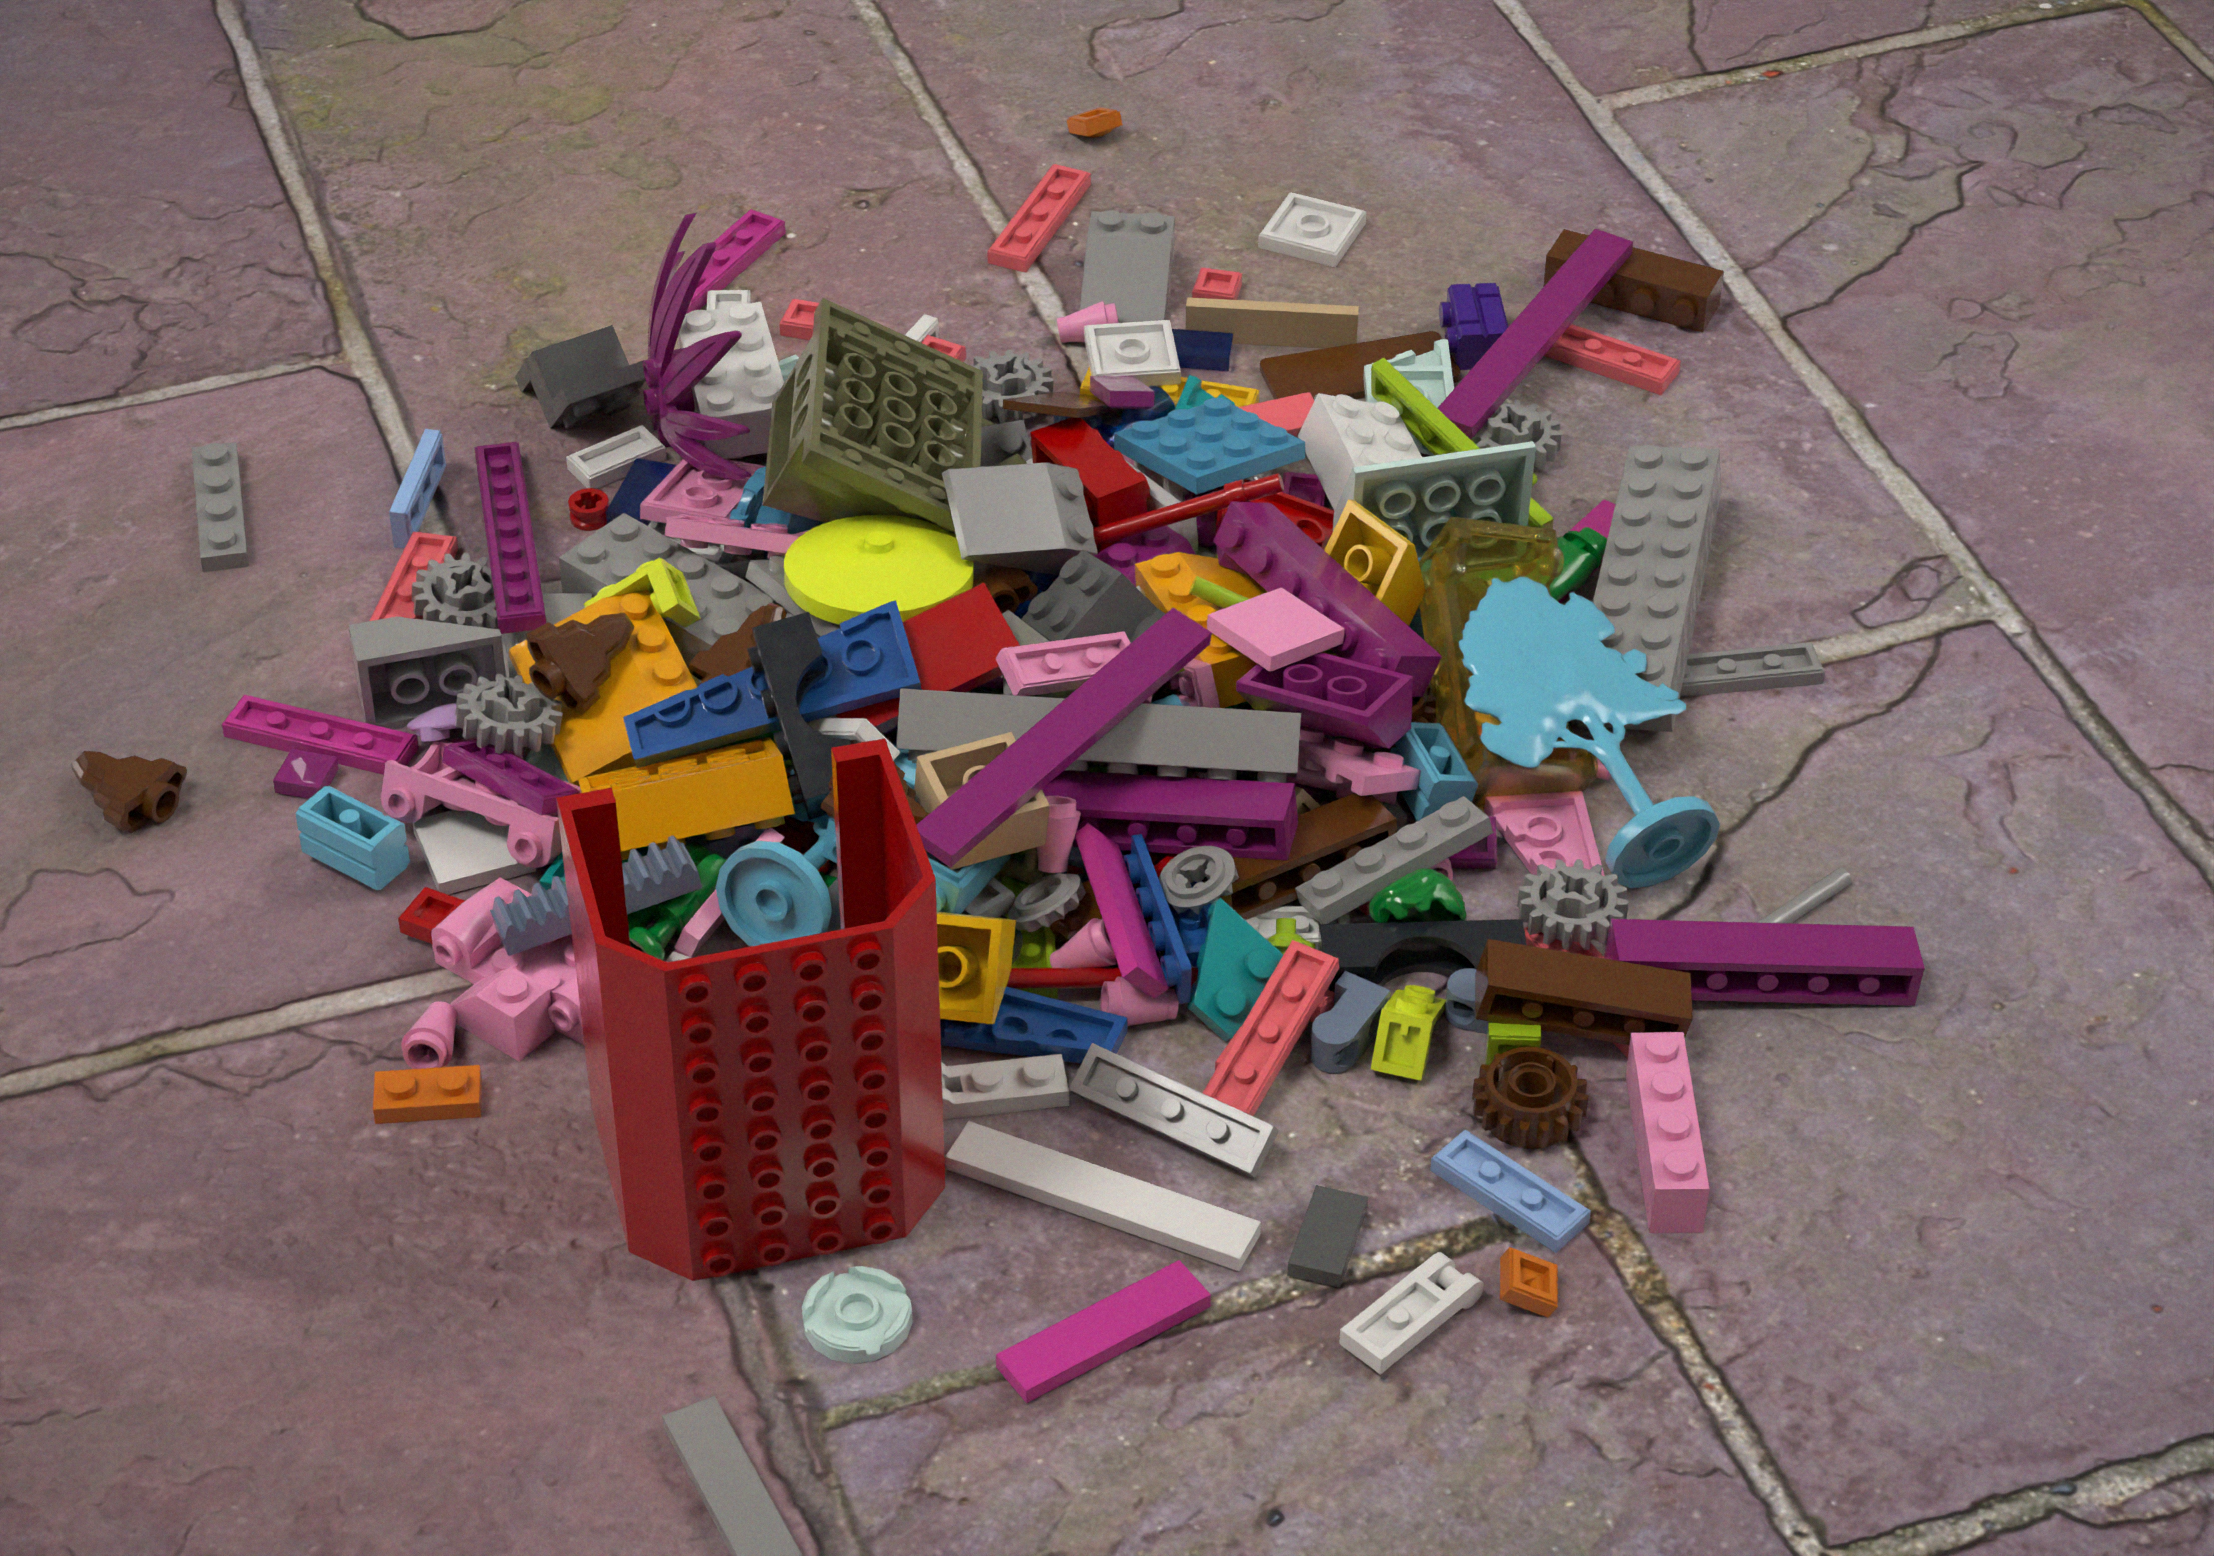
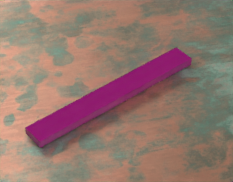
[1438,228,1633,440]
[474,442,546,634]
[917,607,1212,868]

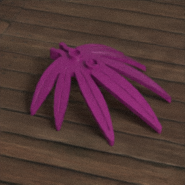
[643,213,752,480]

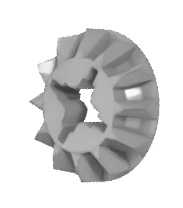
[1159,846,1239,914]
[1009,873,1086,932]

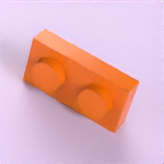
[373,1065,482,1124]

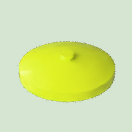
[784,515,974,625]

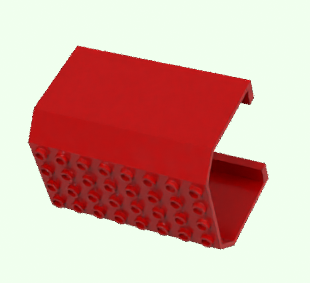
[556,738,945,1281]

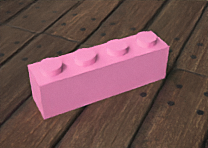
[1626,1032,1710,1233]

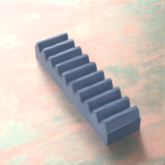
[490,835,702,956]

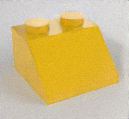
[1324,499,1426,626]
[937,912,1016,1024]

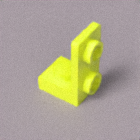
[583,557,701,628]
[1370,985,1446,1081]

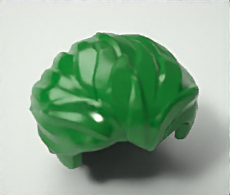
[1369,868,1466,923]

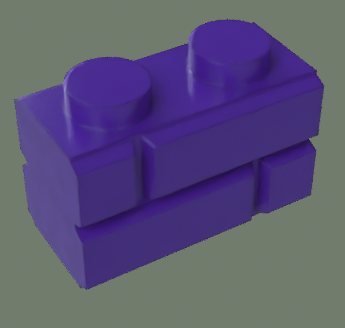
[1439,283,1508,370]

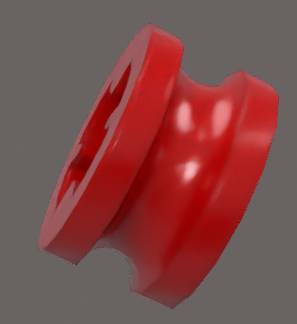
[568,488,610,531]

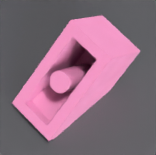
[450,966,555,1062]

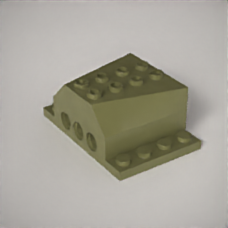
[763,298,983,535]

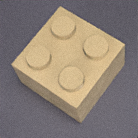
[914,732,1050,870]

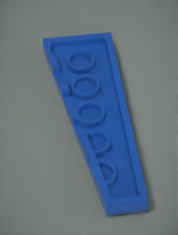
[623,600,922,768]
[940,987,1128,1064]

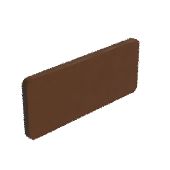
[1260,331,1460,399]
[1002,392,1132,418]

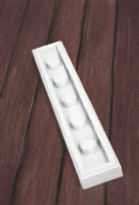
[945,1121,1261,1271]

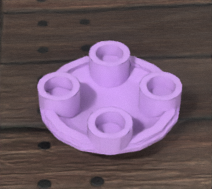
[407,703,459,741]

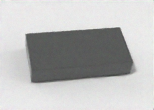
[1287,1185,1368,1288]

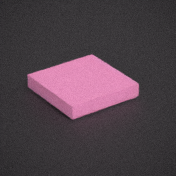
[1207,588,1345,672]

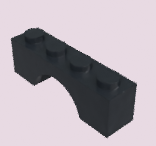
[747,612,851,820]
[1318,919,1527,993]

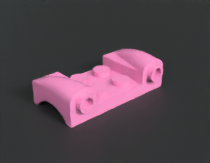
[381,739,581,868]
[431,877,584,1046]

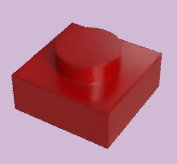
[398,887,465,944]

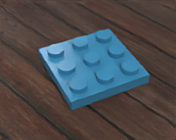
[1114,398,1305,494]

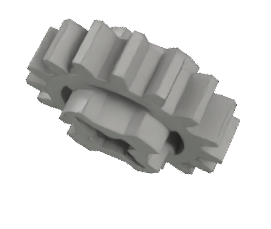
[968,350,1053,423]
[1470,400,1562,470]
[411,553,498,629]
[455,674,562,755]
[1517,859,1629,950]

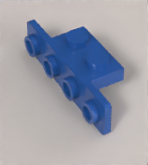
[1124,834,1211,1004]

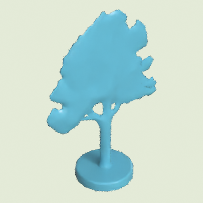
[1459,577,1720,888]
[716,739,946,947]

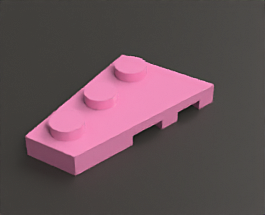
[665,514,815,559]
[1298,725,1421,796]
[1484,791,1605,907]

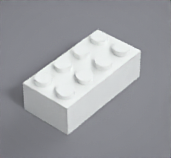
[677,302,784,459]
[1298,393,1422,511]

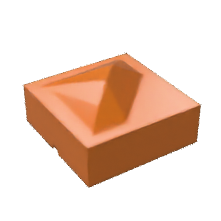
[1067,107,1123,138]
[1500,1247,1558,1318]

